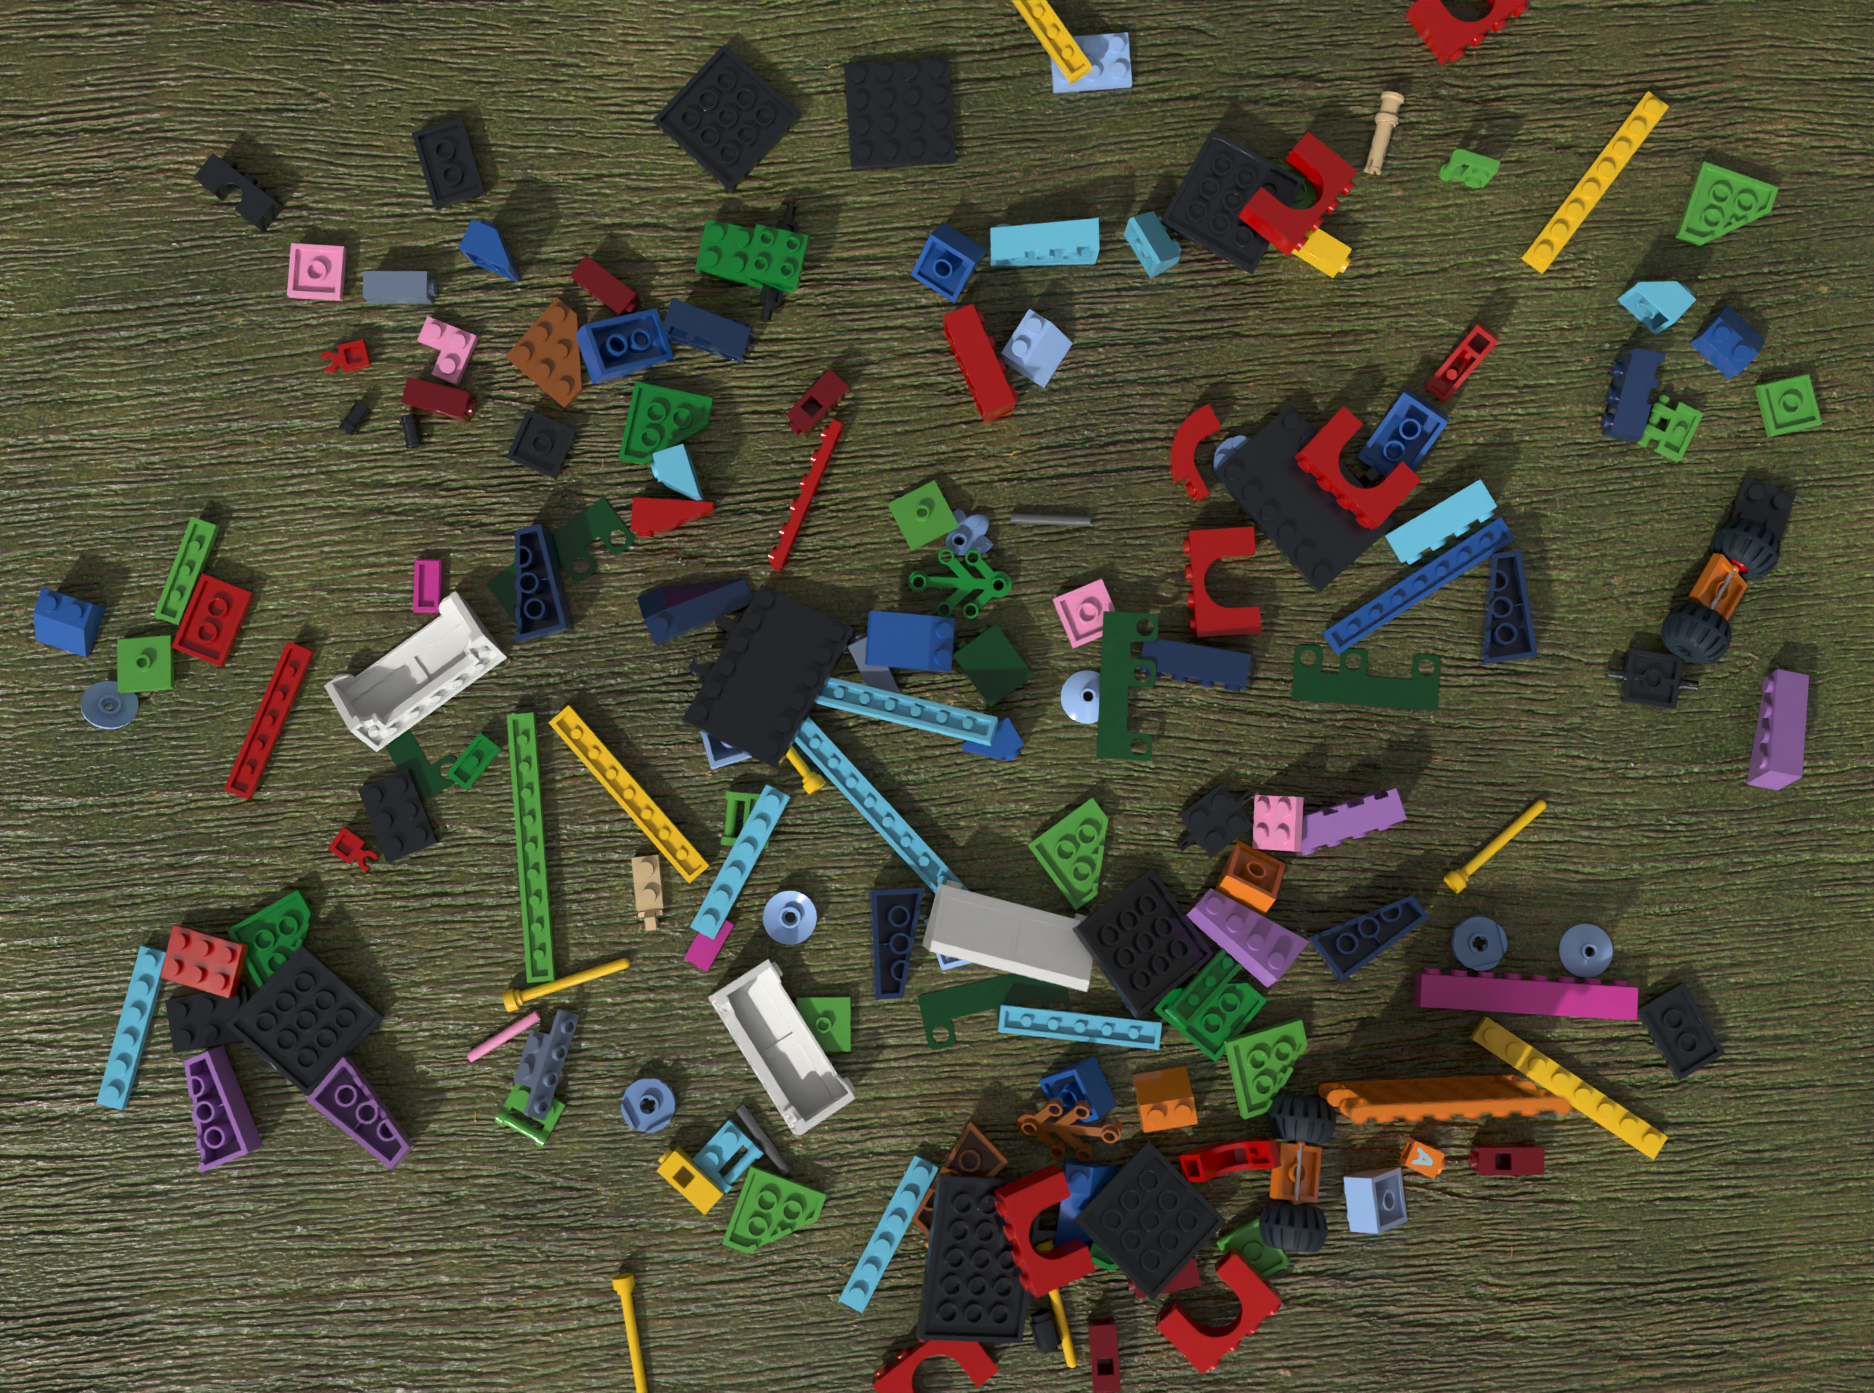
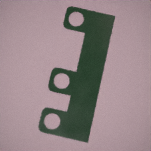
[486,497,634,624]
[1097,611,1159,761]
[1291,645,1441,711]
[352,658,457,801]
[917,974,1072,1050]

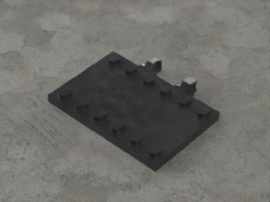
[1212,404,1396,594]
[682,584,856,770]
[916,1173,1057,1343]

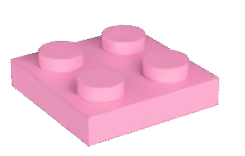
[287,243,347,301]
[1052,579,1116,649]
[1252,795,1304,852]

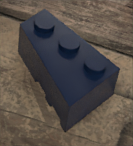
[1601,348,1666,442]

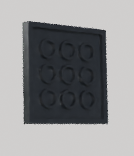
[652,44,802,193]
[844,57,956,171]
[1160,129,1305,275]
[1072,868,1214,1018]
[225,944,385,1097]
[1073,1141,1227,1301]

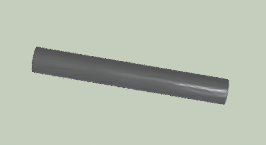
[1011,513,1091,526]
[735,1104,792,1176]

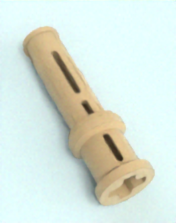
[1364,91,1405,175]

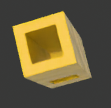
[1292,228,1352,278]
[657,1146,724,1215]

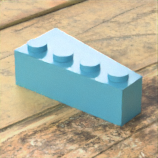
[990,218,1100,267]
[1385,479,1497,565]

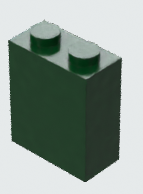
[953,624,1034,708]

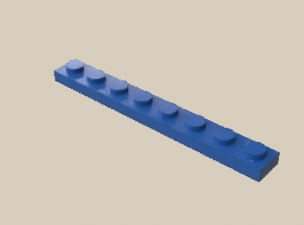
[1322,517,1515,655]

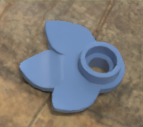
[946,509,993,556]

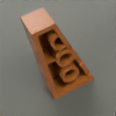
[911,1120,1010,1238]

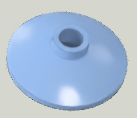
[1061,670,1100,724]
[81,681,138,729]
[763,891,817,945]
[1558,924,1613,978]

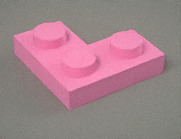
[417,316,478,386]

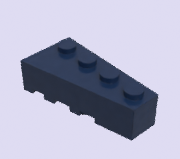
[515,524,575,642]
[1479,550,1538,665]
[868,887,925,1000]
[1306,895,1429,982]

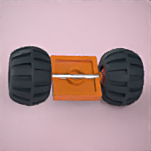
[1661,518,1781,665]
[1259,1094,1336,1253]

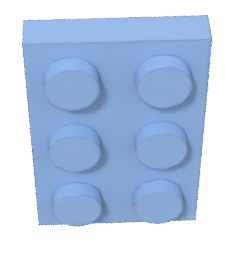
[1050,32,1132,93]

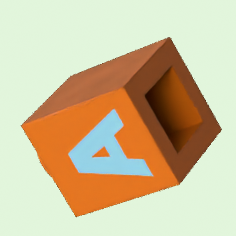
[1398,1136,1445,1179]

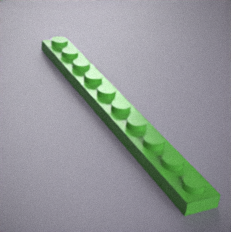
[507,712,556,983]

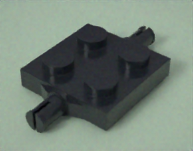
[1605,649,1699,710]
[1176,783,1255,858]

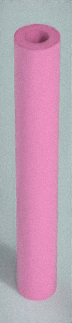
[466,1010,541,1062]

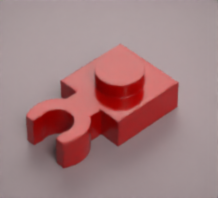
[320,339,372,374]
[328,827,380,871]

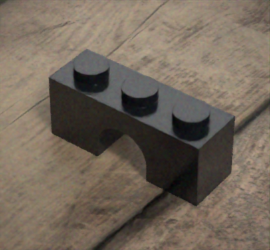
[193,153,284,233]

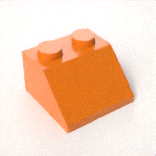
[1215,840,1286,917]
[1132,1065,1198,1133]

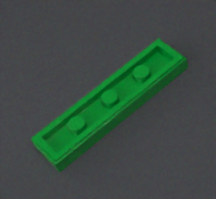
[1164,948,1243,1030]

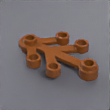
[1017,1097,1123,1162]

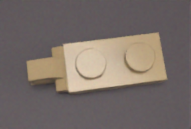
[631,855,665,931]

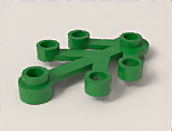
[908,548,1012,619]

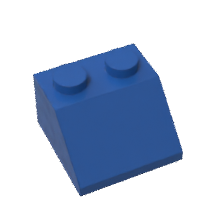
[459,219,521,283]
[911,222,987,303]
[1690,305,1766,379]
[33,587,106,657]
[960,717,1024,762]
[1038,1056,1118,1124]

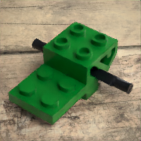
[695,204,809,322]

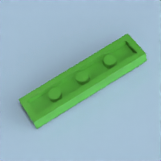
[154,516,220,625]

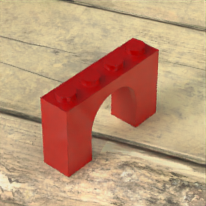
[1405,0,1530,65]
[1238,132,1358,256]
[1294,406,1422,530]
[1182,527,1262,639]
[995,1164,1096,1298]
[1156,1246,1282,1374]
[872,1339,999,1393]

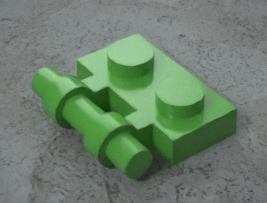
[1637,395,1704,462]

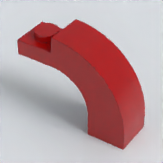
[1169,404,1221,503]
[1179,1136,1281,1182]

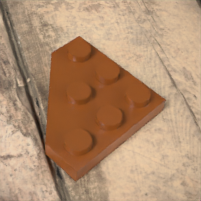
[505,298,584,410]

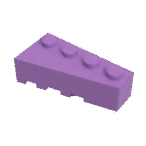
[1293,788,1407,855]
[1186,888,1309,988]
[184,1046,263,1173]
[307,1056,415,1169]

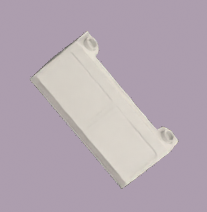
[324,591,507,752]
[922,879,1093,992]
[708,959,855,1135]

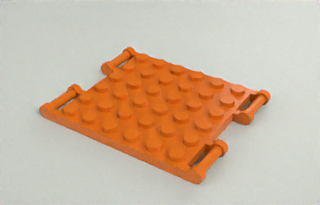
[1317,1074,1571,1124]

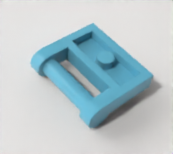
[692,1119,764,1193]

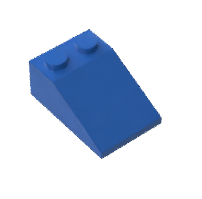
[575,308,674,384]
[1357,387,1450,476]
[865,611,955,673]

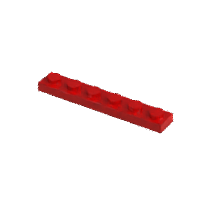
[768,419,844,573]
[224,641,315,800]

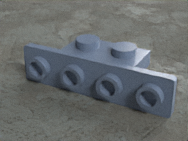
[513,1009,579,1120]

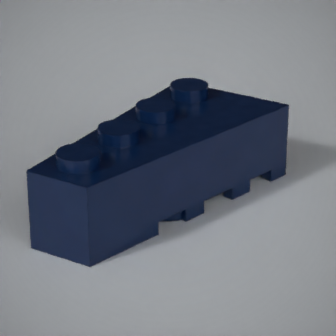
[1139,639,1256,692]

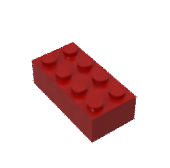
[943,303,1018,424]

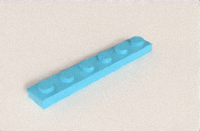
[690,784,791,940]
[96,945,167,1110]
[998,1004,1162,1050]
[839,1154,939,1313]

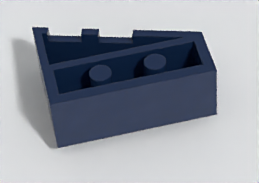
[662,298,754,364]

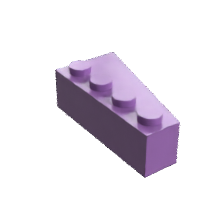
[1746,669,1809,790]

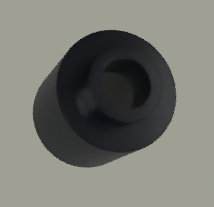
[1029,1309,1063,1353]

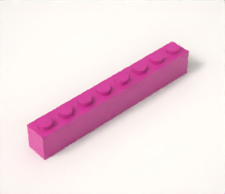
[1414,968,1638,1020]

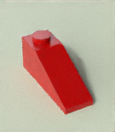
[1424,320,1500,403]
[631,497,716,538]

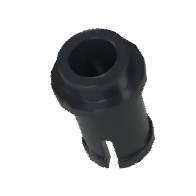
[339,401,371,436]
[399,414,424,449]

